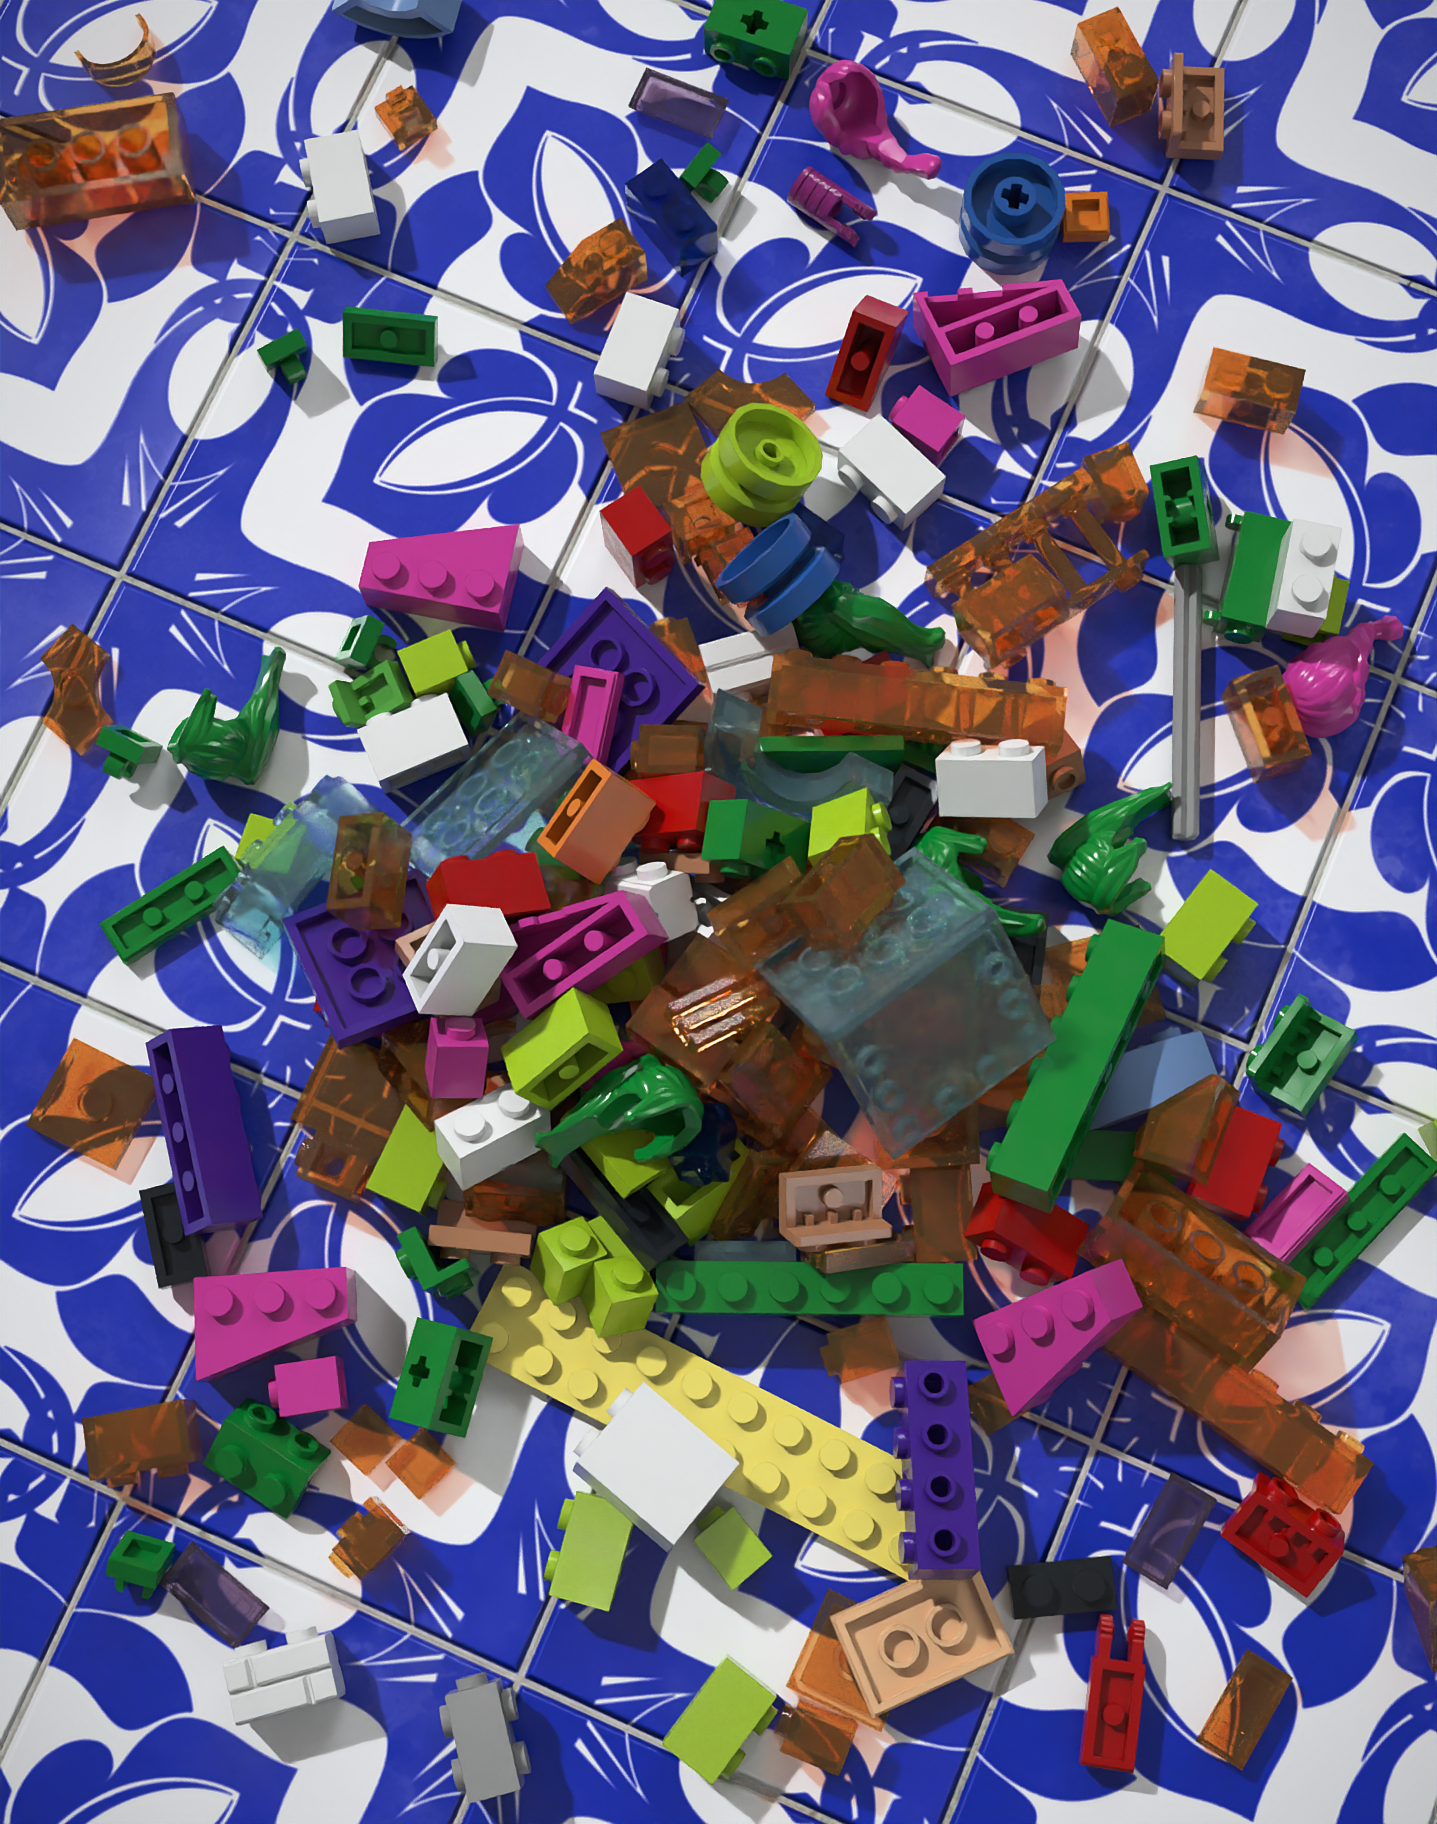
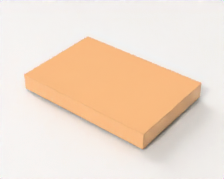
[829,1571,1015,1718]

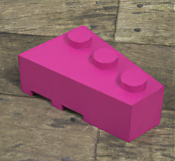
[913,279,1082,397]
[358,524,525,632]
[499,890,669,1020]
[972,1258,1143,1417]
[193,1267,358,1383]

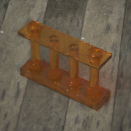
[923,466,1150,673]

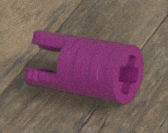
[787,166,877,247]

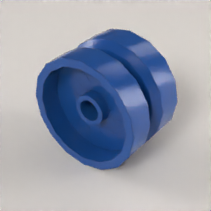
[959,152,1065,275]
[715,513,841,637]

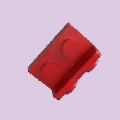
[1220,1472,1345,1598]

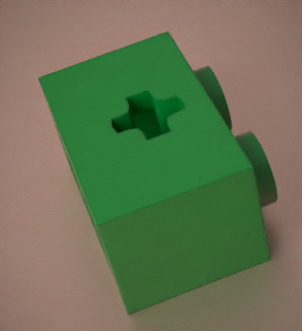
[704,0,808,80]
[1149,455,1220,570]
[701,799,811,890]
[389,1317,493,1438]

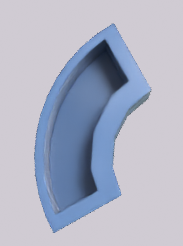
[331,0,462,39]
[1089,1027,1222,1131]

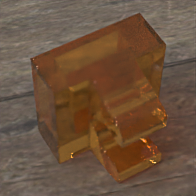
[374,85,438,151]

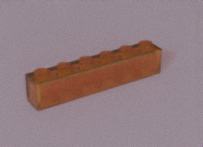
[766,649,1068,758]
[1099,1280,1375,1515]

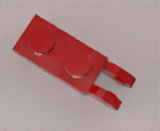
[1079,1613,1146,1773]

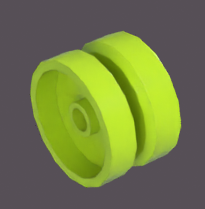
[700,403,823,527]

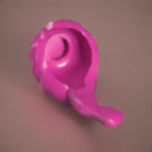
[809,60,942,180]
[1278,615,1404,738]

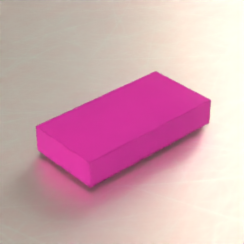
[555,665,625,767]
[1242,1163,1350,1270]

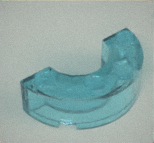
[704,688,894,823]
[212,774,388,960]

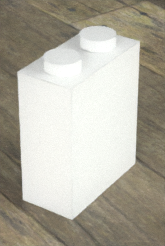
[572,1382,739,1553]

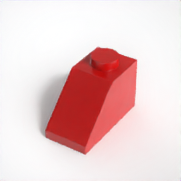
[825,294,909,412]

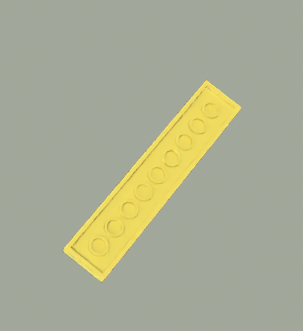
[470,1265,910,1581]

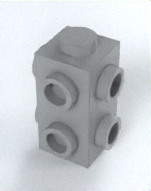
[439,1671,531,1804]

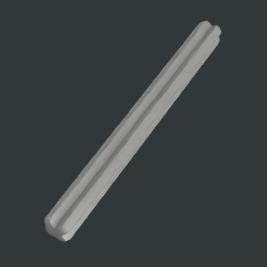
[1171,564,1202,841]

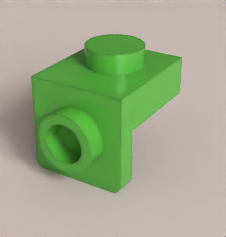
[328,659,414,729]

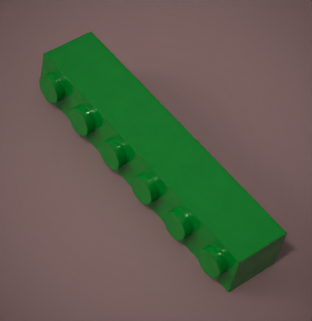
[985,918,1166,1214]
[655,1260,964,1318]

